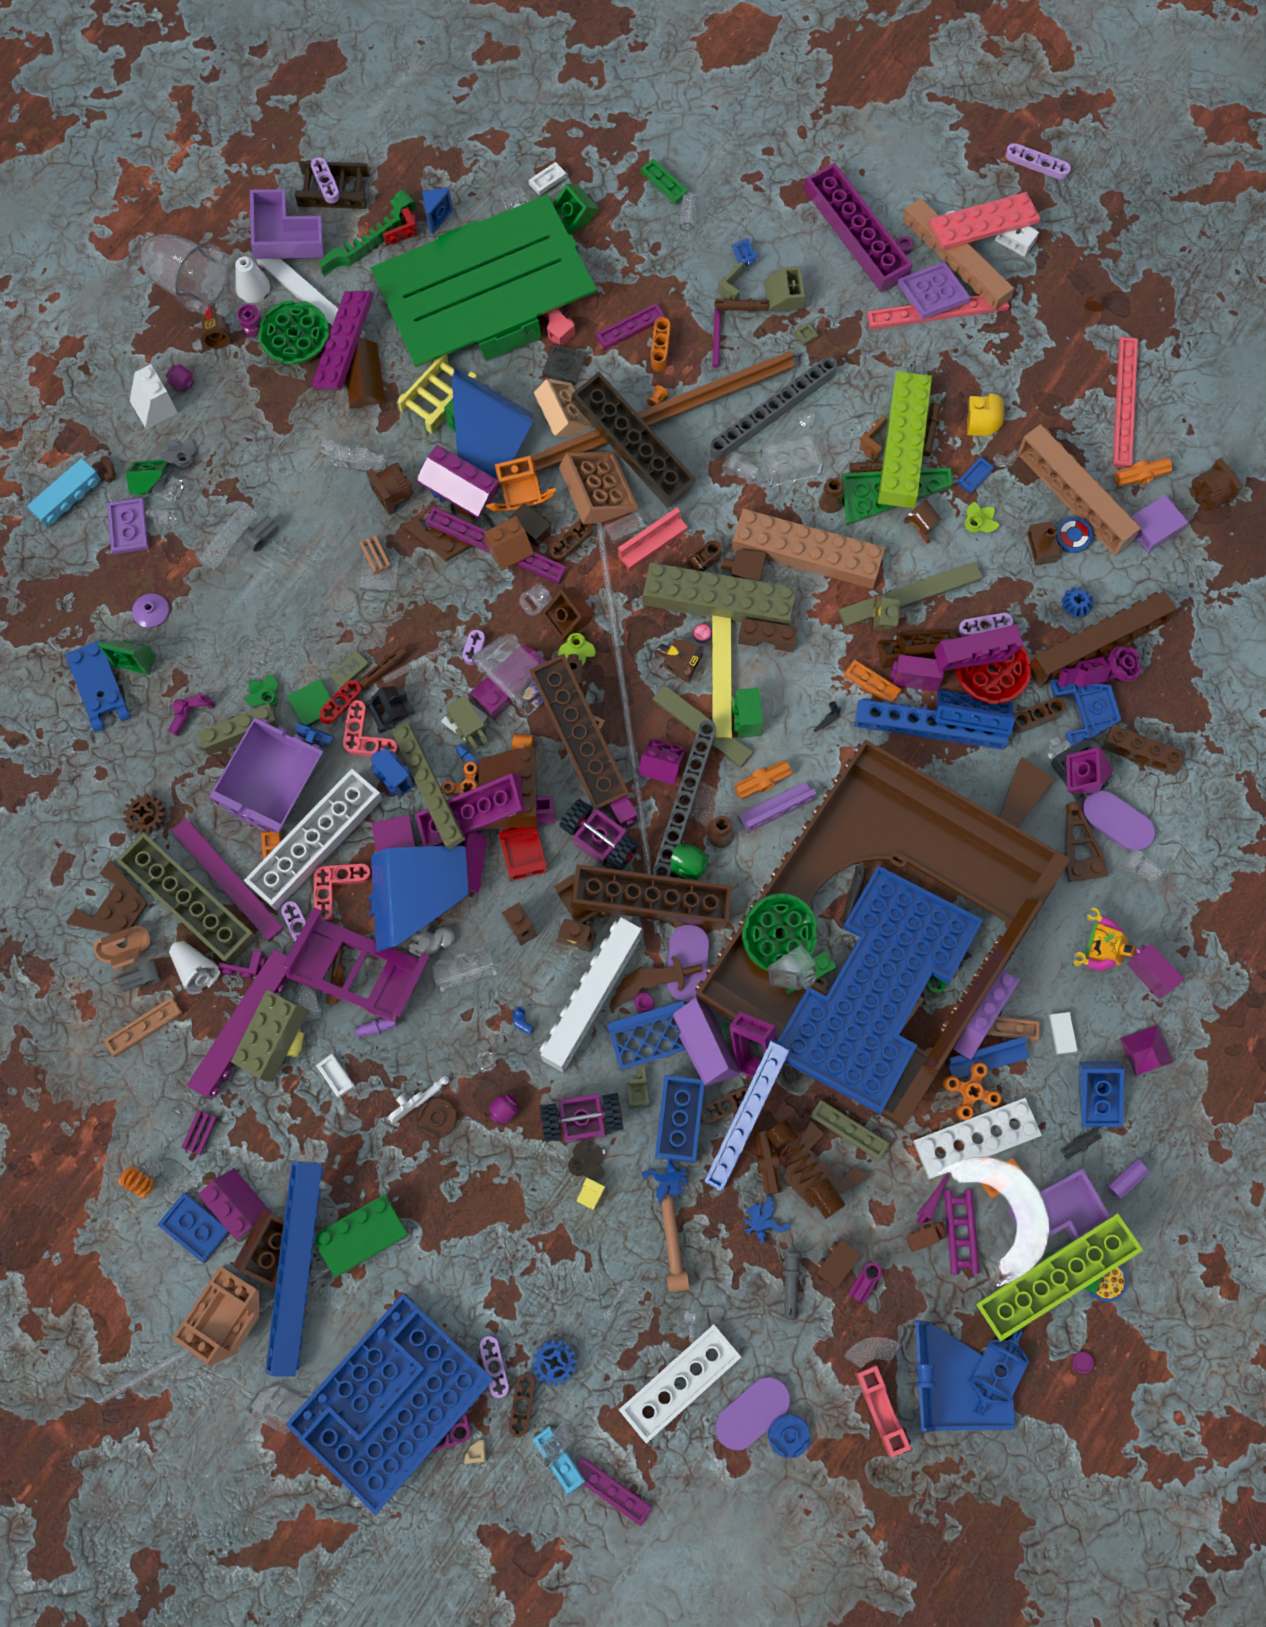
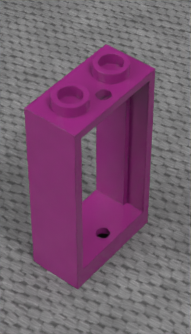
[730,1012,782,1078]

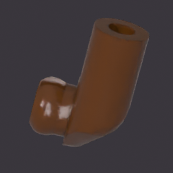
[100,456,116,482]

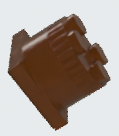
[1189,458,1243,511]
[366,463,414,515]

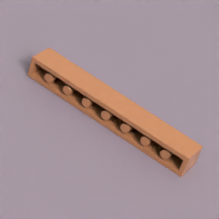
[903,198,1014,310]

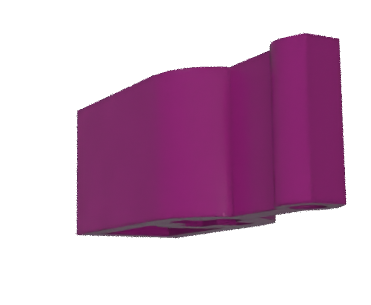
[1058,657,1111,687]

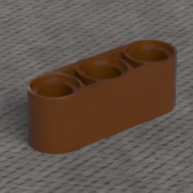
[1012,698,1066,733]

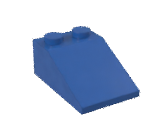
[1078,1061,1124,1127]

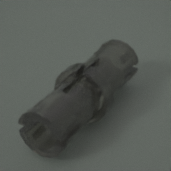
[1061,1127,1102,1160]

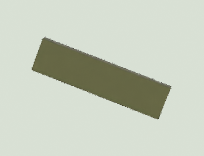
[810,1100,890,1161]

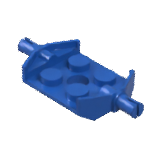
[969,1330,1029,1417]

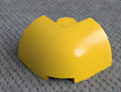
[967,393,1004,436]

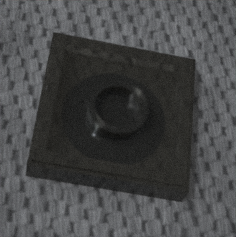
[542,343,587,385]

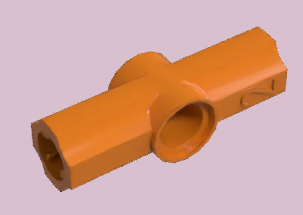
[1114,457,1172,487]
[734,760,792,800]

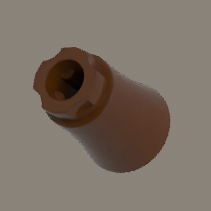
[818,477,844,513]
[707,816,734,848]

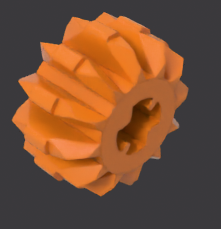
[118,1166,155,1198]

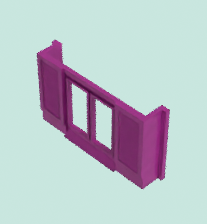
[282,907,430,1023]

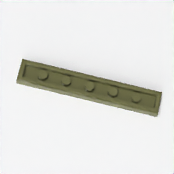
[652,685,753,768]

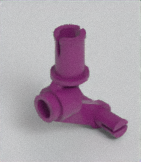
[167,692,215,737]

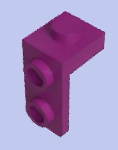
[218,950,267,980]

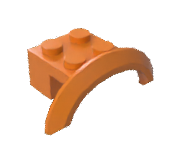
[486,456,556,512]

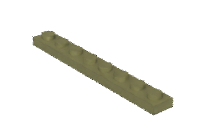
[393,722,465,850]

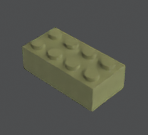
[231,989,309,1082]

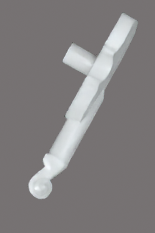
[388,1076,449,1124]

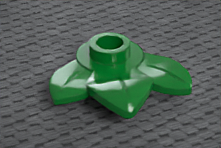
[244,674,278,707]

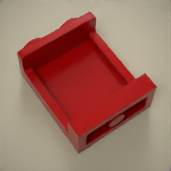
[499,827,548,881]

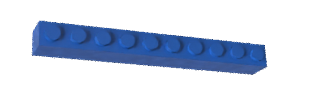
[265,1160,323,1377]

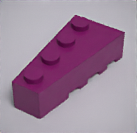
[934,624,1024,671]

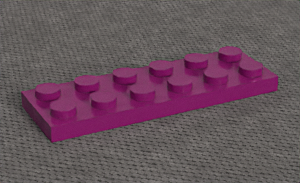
[311,291,375,390]

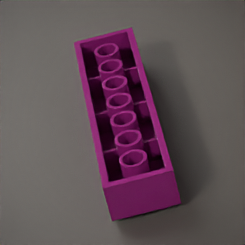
[804,163,913,292]

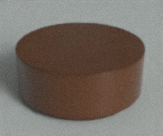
[1085,295,1104,312]

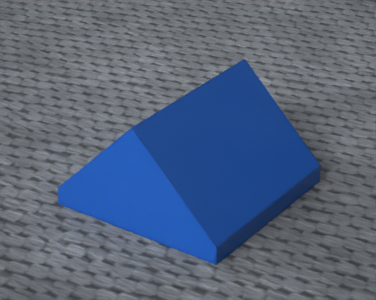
[422,187,453,235]

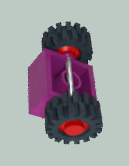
[559,799,640,870]
[540,1093,624,1143]

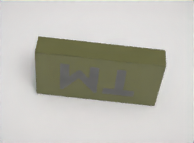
[329,651,369,688]

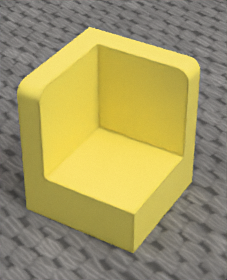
[577,1178,605,1210]

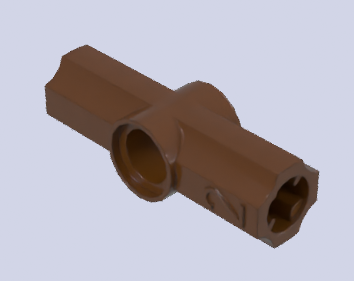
[754,1131,783,1195]

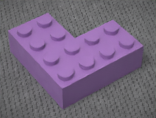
[250,189,324,259]
[1007,1169,1111,1247]

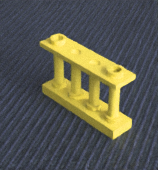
[398,355,477,434]

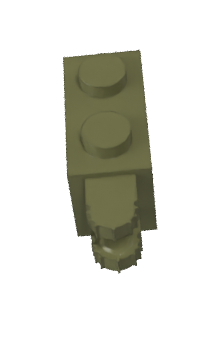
[445,695,489,751]

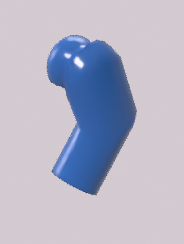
[512,1006,534,1035]

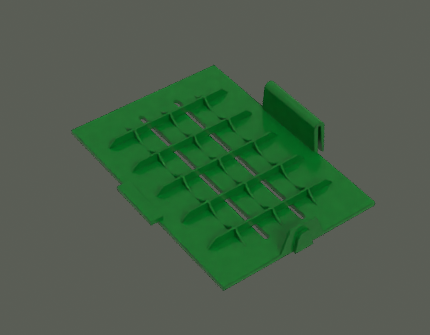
[370,194,597,367]

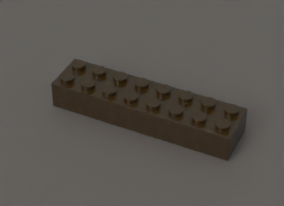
[571,371,696,508]

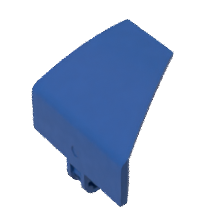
[452,368,533,486]
[368,846,469,951]
[915,1320,1016,1432]

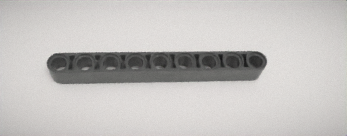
[710,356,837,460]
[653,720,717,877]

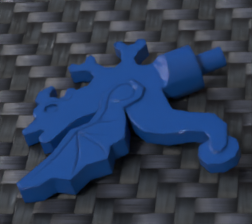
[642,1161,688,1204]
[743,1195,790,1244]

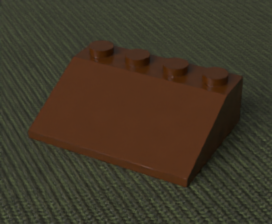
[479,748,538,829]

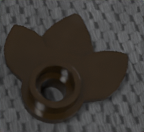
[568,1140,605,1179]

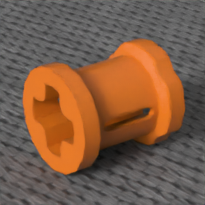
[646,385,669,407]

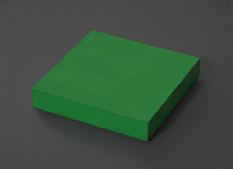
[287,679,334,726]

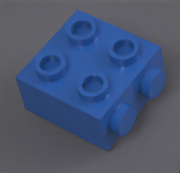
[370,748,414,799]

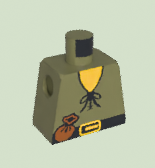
[871,595,900,632]

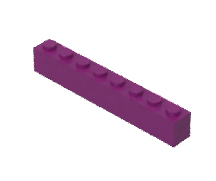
[186,949,289,1100]

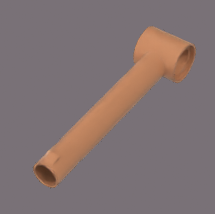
[661,1192,689,1292]

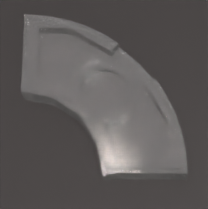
[843,1337,901,1369]

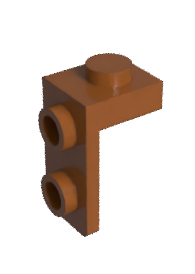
[859,416,887,461]

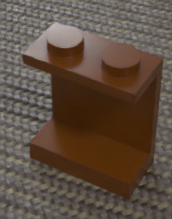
[554,874,610,926]

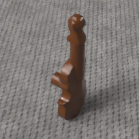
[326,943,345,1006]

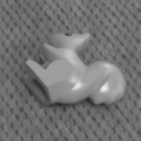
[409,923,455,957]

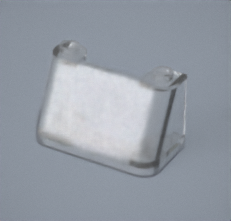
[471,633,543,717]

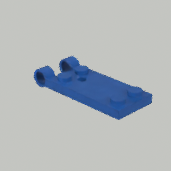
[65,640,131,733]

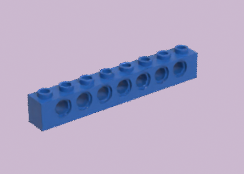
[854,698,1009,750]

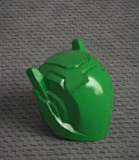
[671,843,710,881]

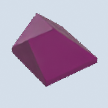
[1066,747,1113,793]
[1120,1025,1173,1076]

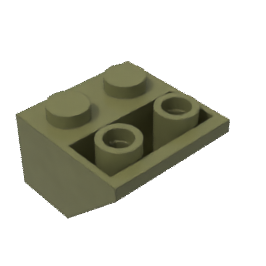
[764,266,805,312]

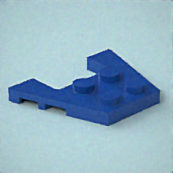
[1050,679,1121,748]

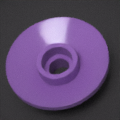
[132,593,169,628]

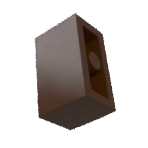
[815,1239,861,1289]

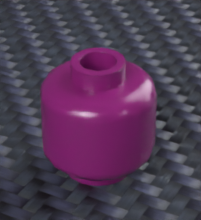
[166,364,194,392]
[489,1094,518,1124]

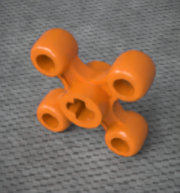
[441,761,479,796]
[943,1061,1001,1120]

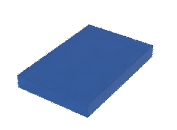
[157,1192,229,1263]

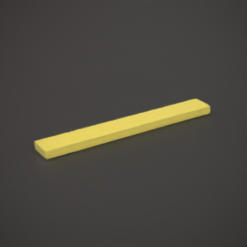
[712,616,732,738]

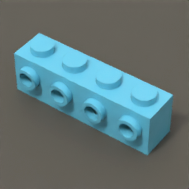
[27,458,101,527]

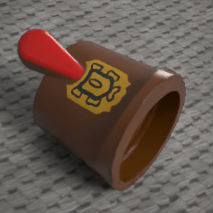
[200,306,230,349]
[903,500,942,544]

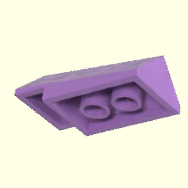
[673,998,741,1086]

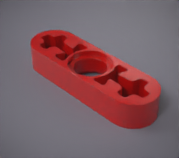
[319,680,361,724]

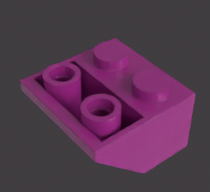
[638,739,686,785]

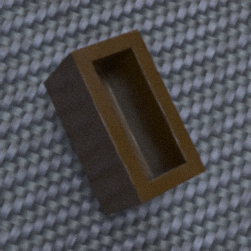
[509,503,552,547]

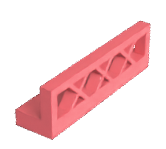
[618,508,688,570]

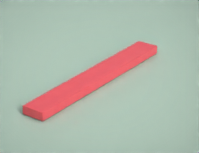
[867,295,1009,330]
[1112,337,1138,468]

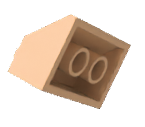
[534,379,592,438]

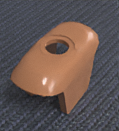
[93,926,150,969]

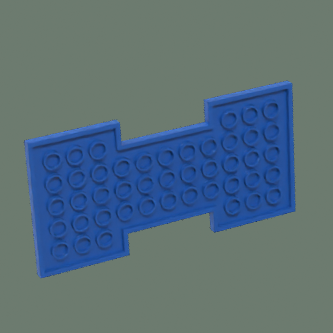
[777,866,983,1115]

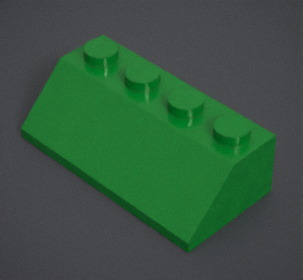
[315,1194,408,1278]

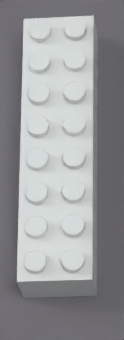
[244,769,383,911]
[540,918,642,1073]

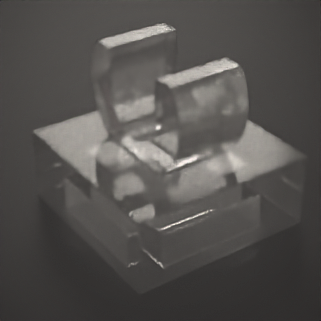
[1048,737,1071,761]

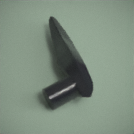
[813,701,841,732]

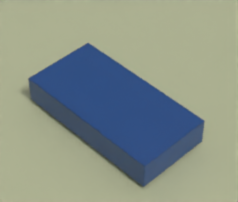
[957,456,994,494]

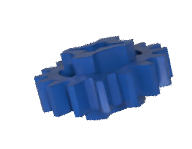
[531,1339,577,1387]

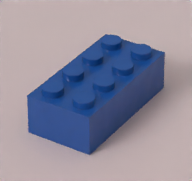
[655,1075,704,1164]

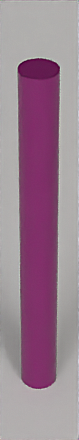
[712,309,721,368]

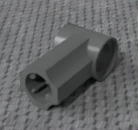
[241,516,279,552]
[118,961,161,992]

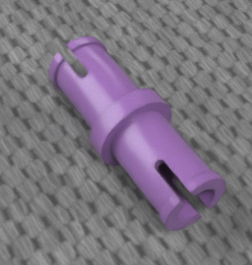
[355,1018,397,1038]

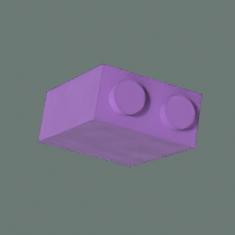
[1131,495,1188,553]

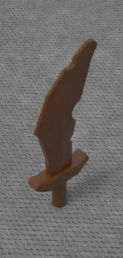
[609,956,703,1010]

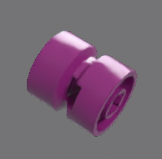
[237,304,262,337]

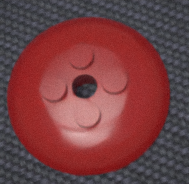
[956,646,1031,704]

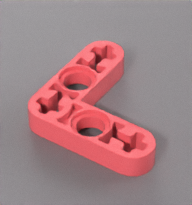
[343,700,399,756]
[314,864,371,921]

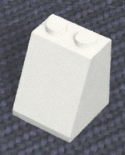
[130,364,178,430]

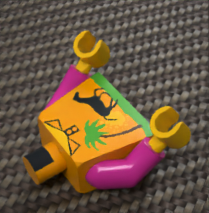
[1073,908,1136,971]

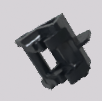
[365,686,415,733]

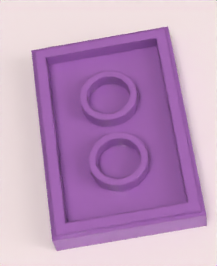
[107,498,149,555]

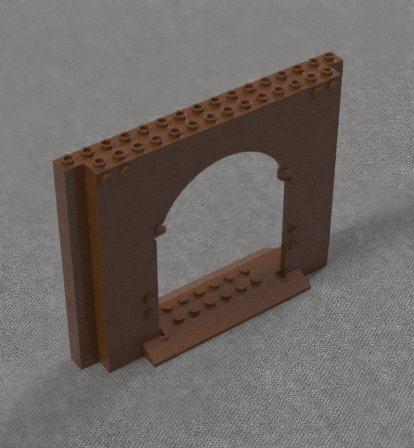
[695,739,1070,1129]

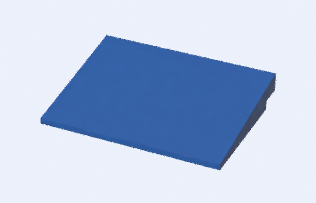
[285,1294,494,1515]

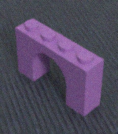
[954,969,1020,1060]

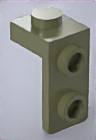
[718,262,744,300]

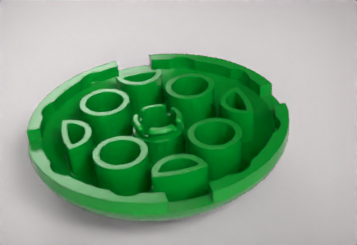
[258,300,329,365]
[742,893,818,973]

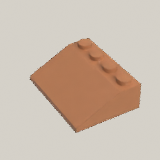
[559,452,638,524]

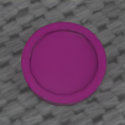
[1072,1352,1094,1374]

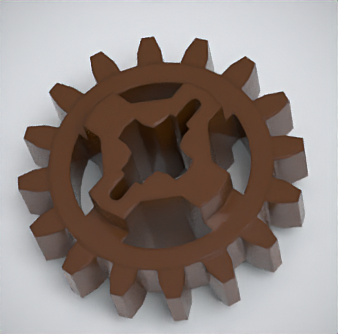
[123,793,166,835]

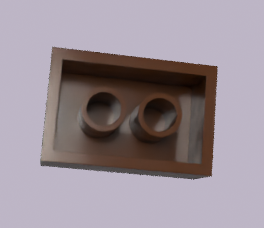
[233,1209,284,1288]

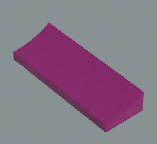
[415,773,526,847]

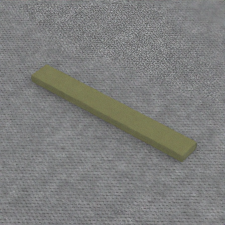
[838,562,983,628]

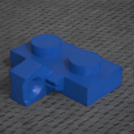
[294,722,335,746]

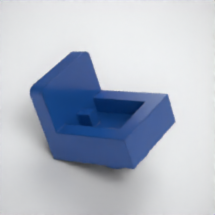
[731,238,758,266]

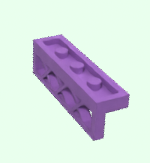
[738,782,816,833]

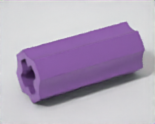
[1107,1159,1150,1200]

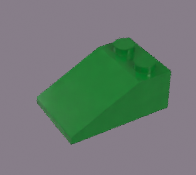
[97,639,156,675]

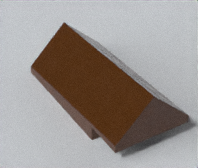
[346,338,385,409]
[878,629,957,669]

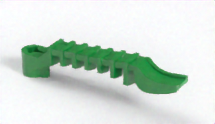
[319,190,417,276]

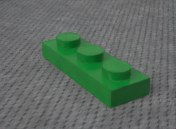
[641,159,688,205]

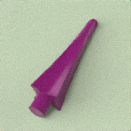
[916,1175,948,1226]

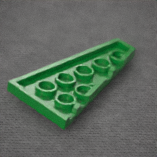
[841,468,952,526]

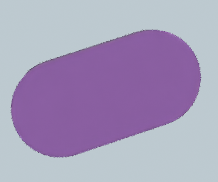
[1082,791,1155,851]
[667,925,709,1003]
[716,1377,790,1450]

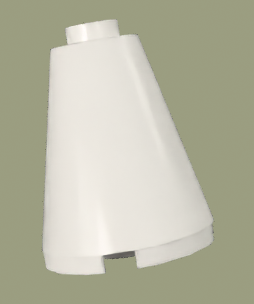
[235,256,271,303]
[169,941,220,995]

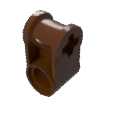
[686,540,721,572]

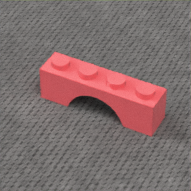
[542,308,576,348]
[855,1366,911,1458]

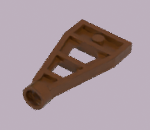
[1065,802,1108,882]

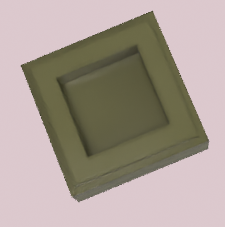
[794,323,819,347]

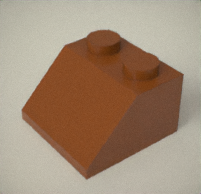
[483,516,534,571]

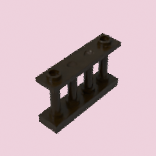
[295,160,370,209]

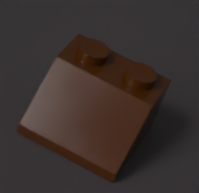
[541,587,596,641]

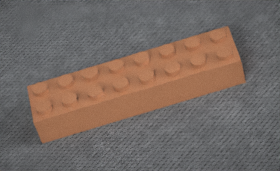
[1017,424,1141,557]
[732,509,885,589]

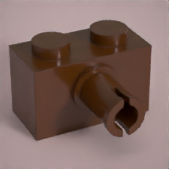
[1027,521,1062,566]

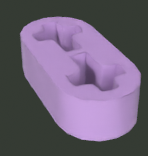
[463,630,485,665]

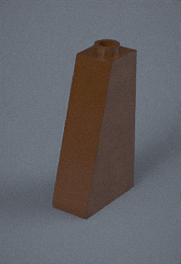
[999,757,1054,828]

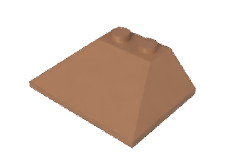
[172,1266,259,1366]

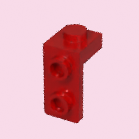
[383,207,418,246]

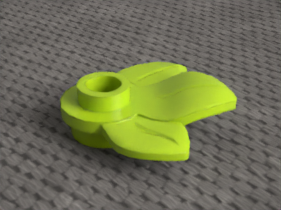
[965,502,999,533]
[558,633,595,667]

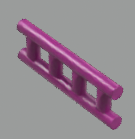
[944,1190,980,1275]

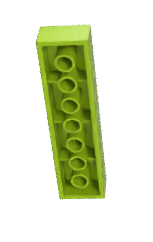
[878,371,932,509]
[976,1212,1143,1341]

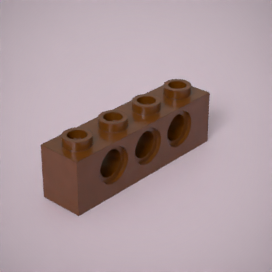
[1102,725,1186,776]

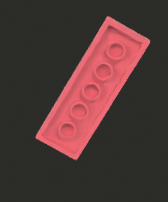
[929,192,1040,250]

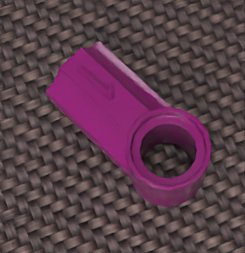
[848,1262,882,1304]

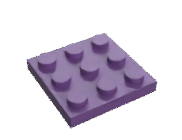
[898,262,970,320]

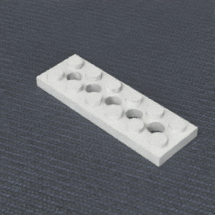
[913,1098,1042,1179]
[619,1324,741,1443]

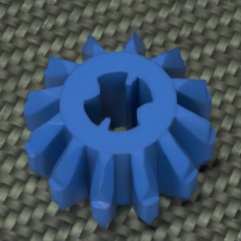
[1061,587,1094,619]

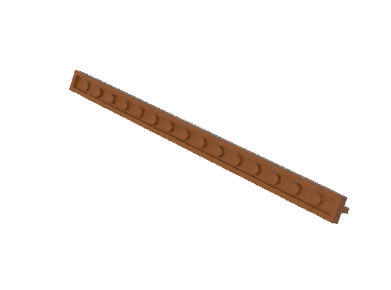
[531,351,796,472]

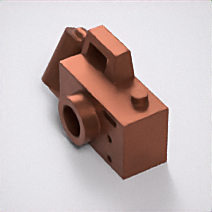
[905,1220,947,1252]

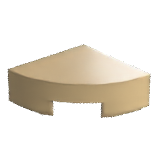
[464,1439,486,1464]

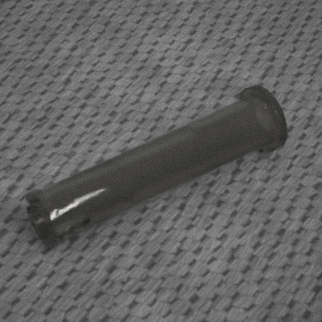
[840,865,867,923]

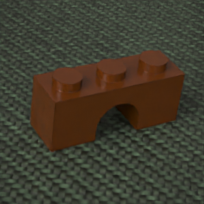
[738,618,798,653]

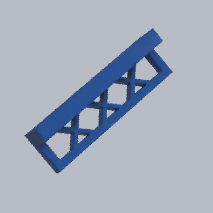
[946,1036,1029,1081]

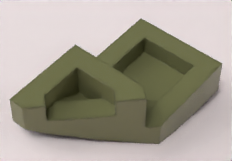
[627,1066,650,1109]

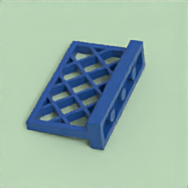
[935,689,1015,735]
[607,1001,686,1070]

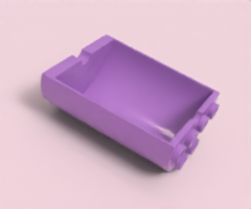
[209,717,323,833]

